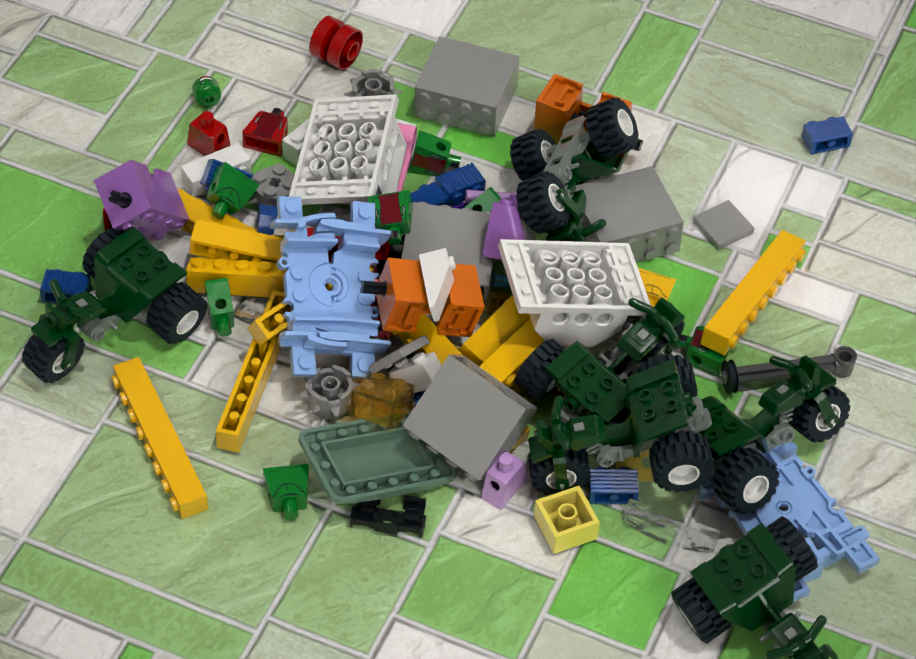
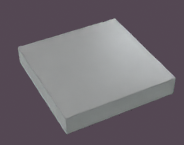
[693,200,755,250]
[368,335,430,375]

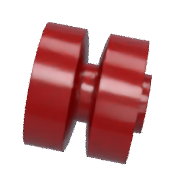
[309,15,363,70]

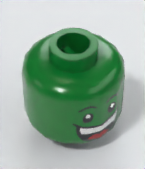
[192,76,222,107]

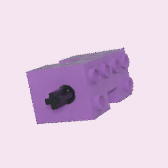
[94,160,190,241]

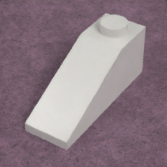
[419,248,456,322]

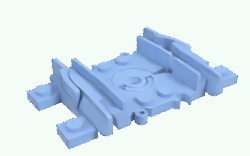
[270,196,391,381]
[700,442,880,602]

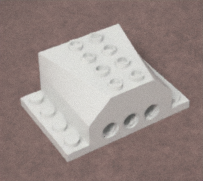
[289,94,407,205]
[498,239,651,347]

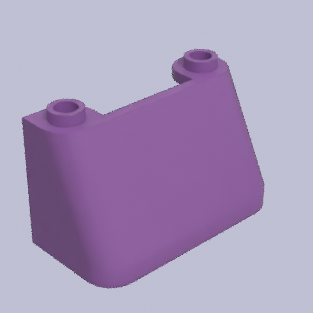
[482,194,536,260]

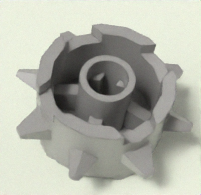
[344,69,402,97]
[248,164,294,209]
[299,365,362,421]

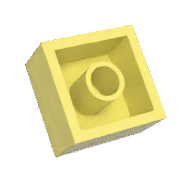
[534,486,600,554]

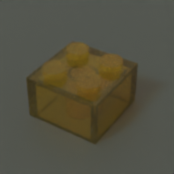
[350,372,415,428]

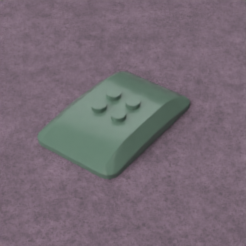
[298,410,457,504]

